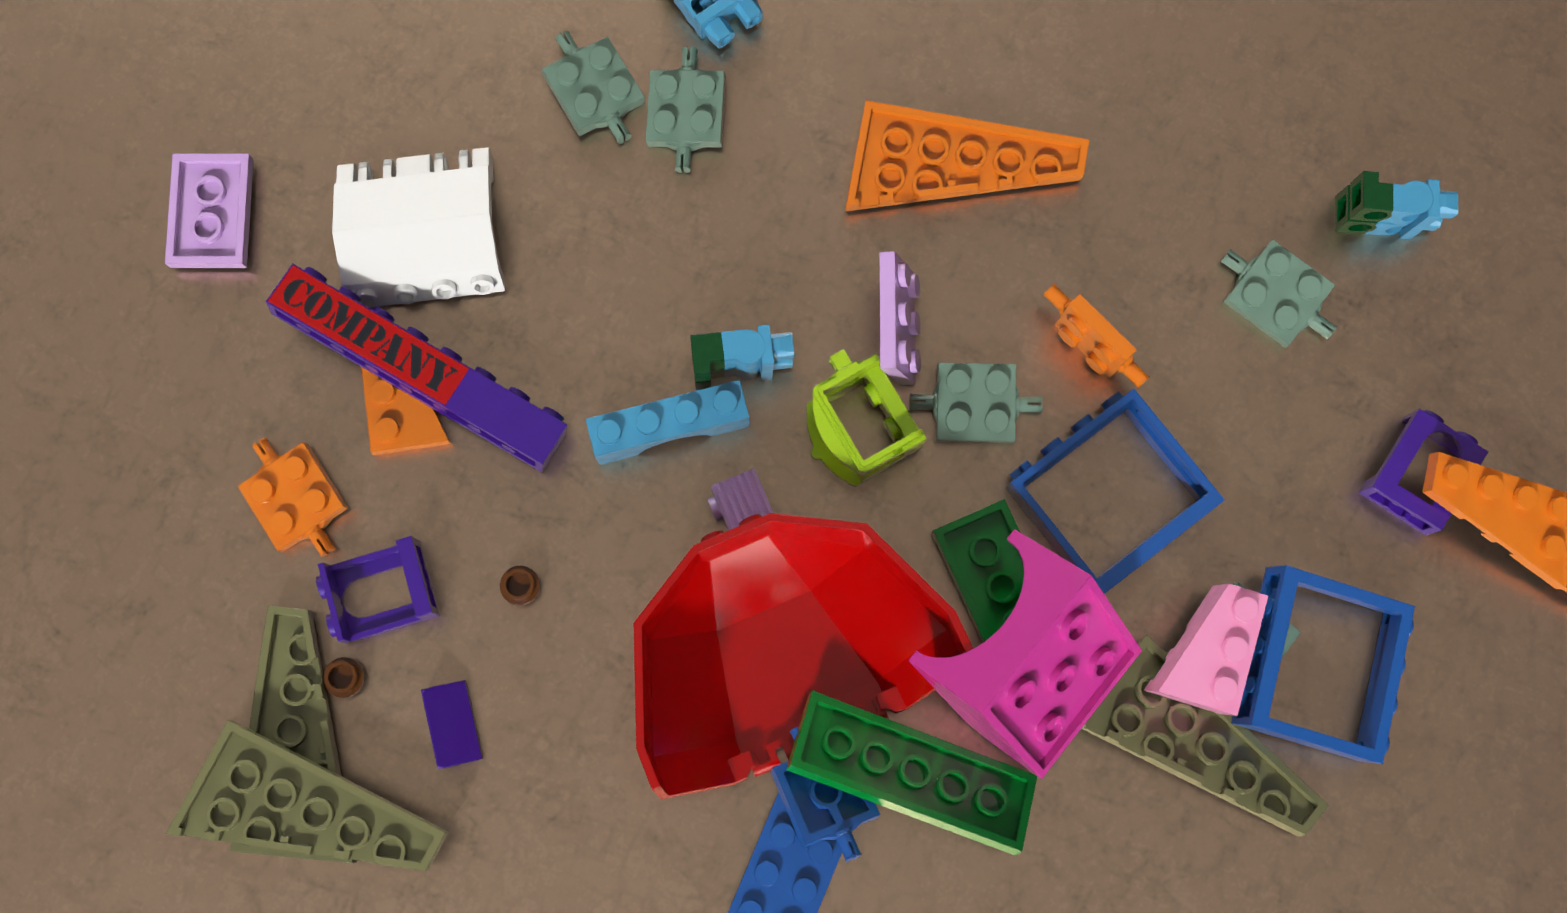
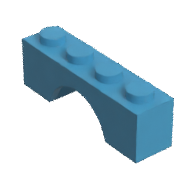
[586,380,750,465]

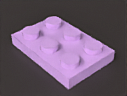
[165,154,254,268]
[879,251,921,386]

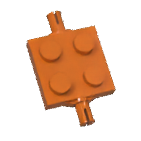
[1043,283,1150,388]
[238,438,348,557]

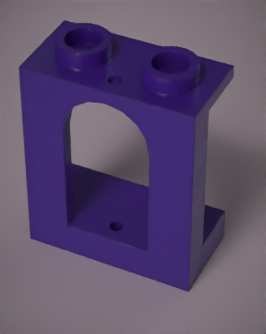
[1359,409,1489,535]
[316,536,440,644]

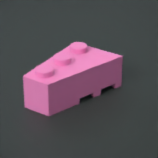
[1144,584,1268,716]

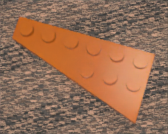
[845,100,1090,212]
[1422,452,1567,593]

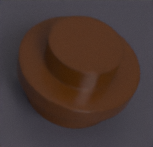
[500,566,540,606]
[323,657,365,698]

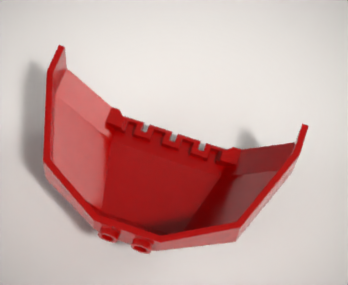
[633,513,974,800]

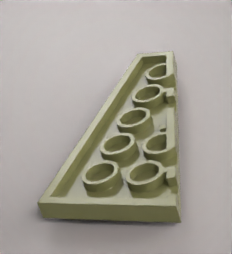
[230,606,357,863]
[1081,635,1329,837]
[166,720,448,871]

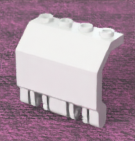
[332,147,505,309]

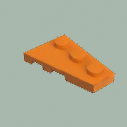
[361,367,452,455]

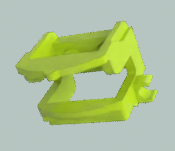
[806,349,927,487]

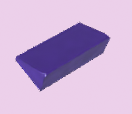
[421,680,483,769]

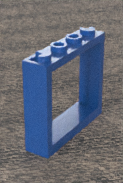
[1005,389,1225,594]
[1231,565,1415,764]

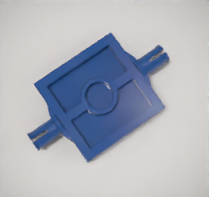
[770,727,880,862]

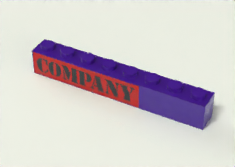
[266,263,567,472]

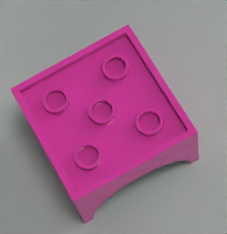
[909,529,1142,779]

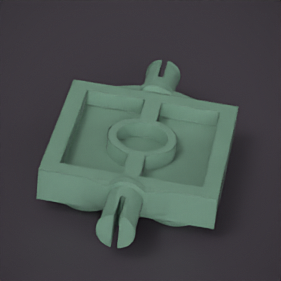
[542,31,645,144]
[646,46,726,173]
[1221,239,1337,348]
[909,363,1043,443]

